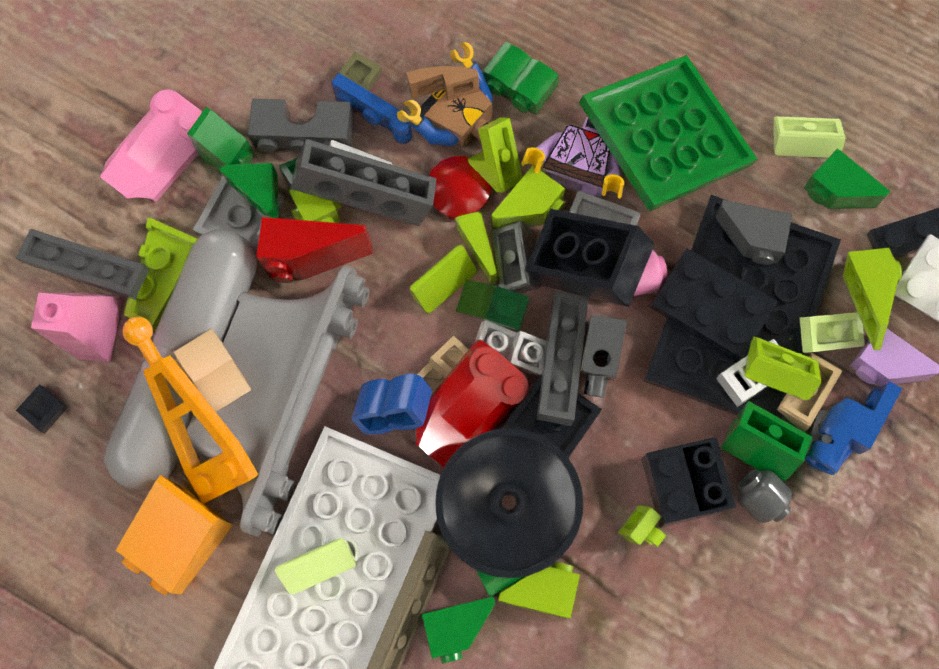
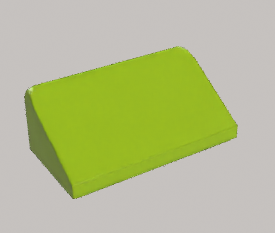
[410,245,477,314]
[745,337,821,400]

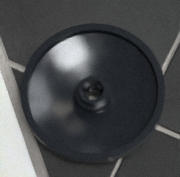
[435,428,584,578]

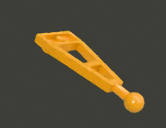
[122,316,259,504]

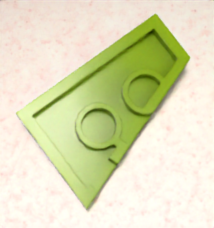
[124,217,197,331]

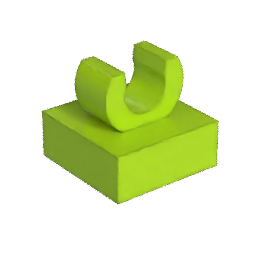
[618,505,666,547]

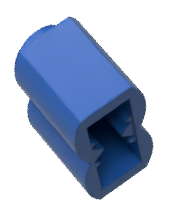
[351,373,432,435]

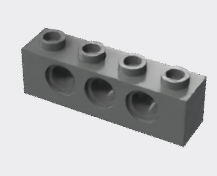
[291,139,436,226]

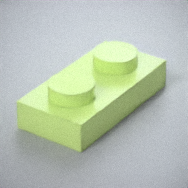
[800,312,865,353]

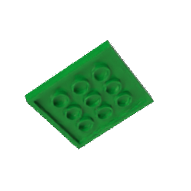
[579,55,758,212]

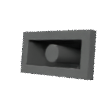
[716,200,792,265]

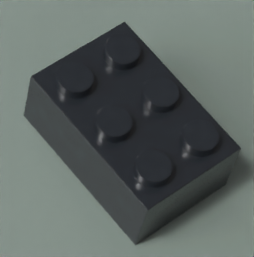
[525,209,655,307]

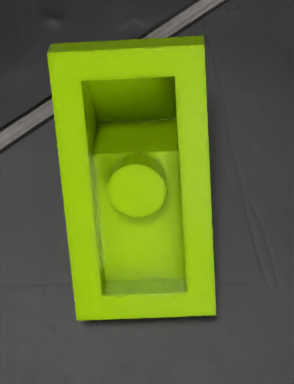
[468,117,523,193]

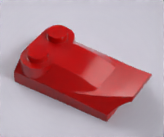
[416,340,531,468]

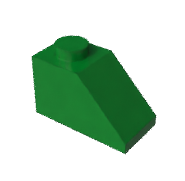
[187,107,253,170]
[804,148,891,209]
[422,596,495,664]

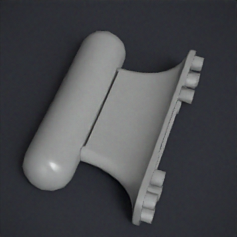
[104,229,370,537]

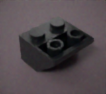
[641,437,736,528]

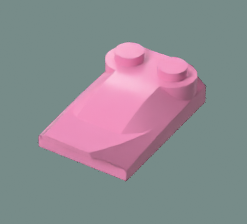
[99,89,202,203]

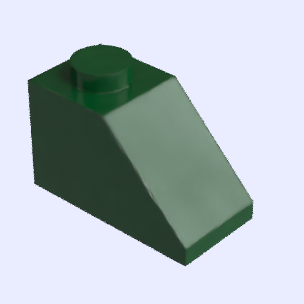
[456,279,531,332]

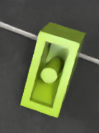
[491,165,565,229]
[498,562,580,619]

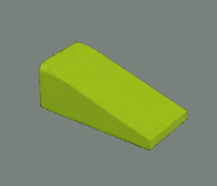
[455,212,497,285]

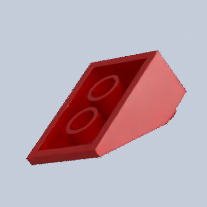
[256,217,373,283]

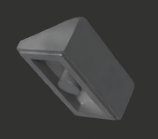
[491,221,541,292]

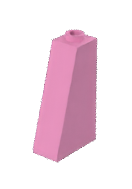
[31,293,123,363]

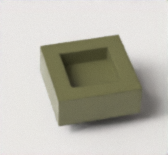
[339,52,382,91]

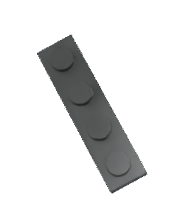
[16,229,149,300]
[536,291,589,426]

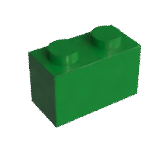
[720,401,812,483]

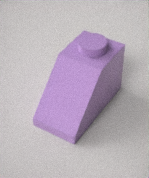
[849,329,939,386]

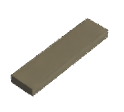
[367,530,451,669]

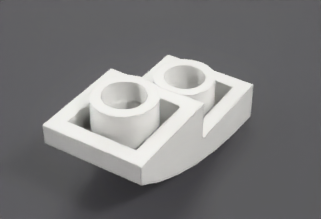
[475,320,547,376]

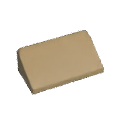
[777,352,843,432]

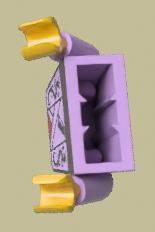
[521,116,624,199]

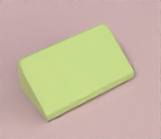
[774,116,846,158]
[274,538,356,594]

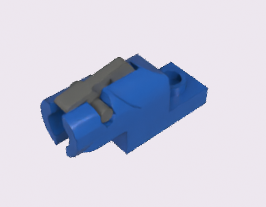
[804,381,902,475]

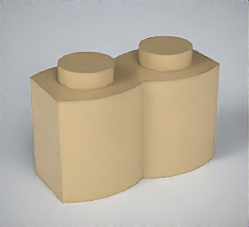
[174,328,251,412]

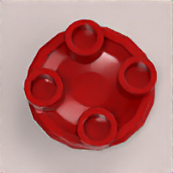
[429,156,491,220]

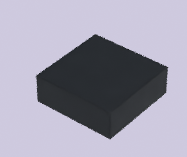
[16,384,68,434]

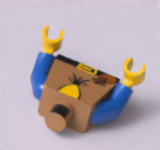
[397,42,493,148]

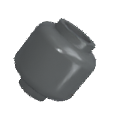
[737,469,792,523]

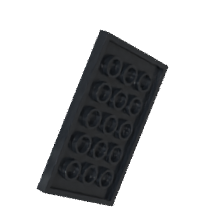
[644,195,841,419]

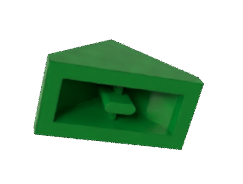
[220,163,278,218]

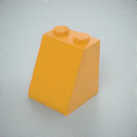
[116,475,233,596]

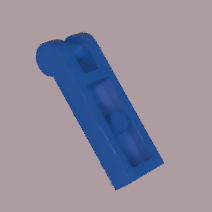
[331,73,413,144]

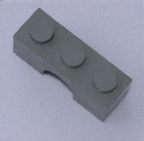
[248,98,354,153]

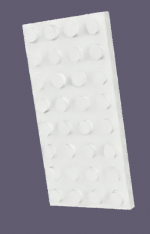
[214,426,440,669]

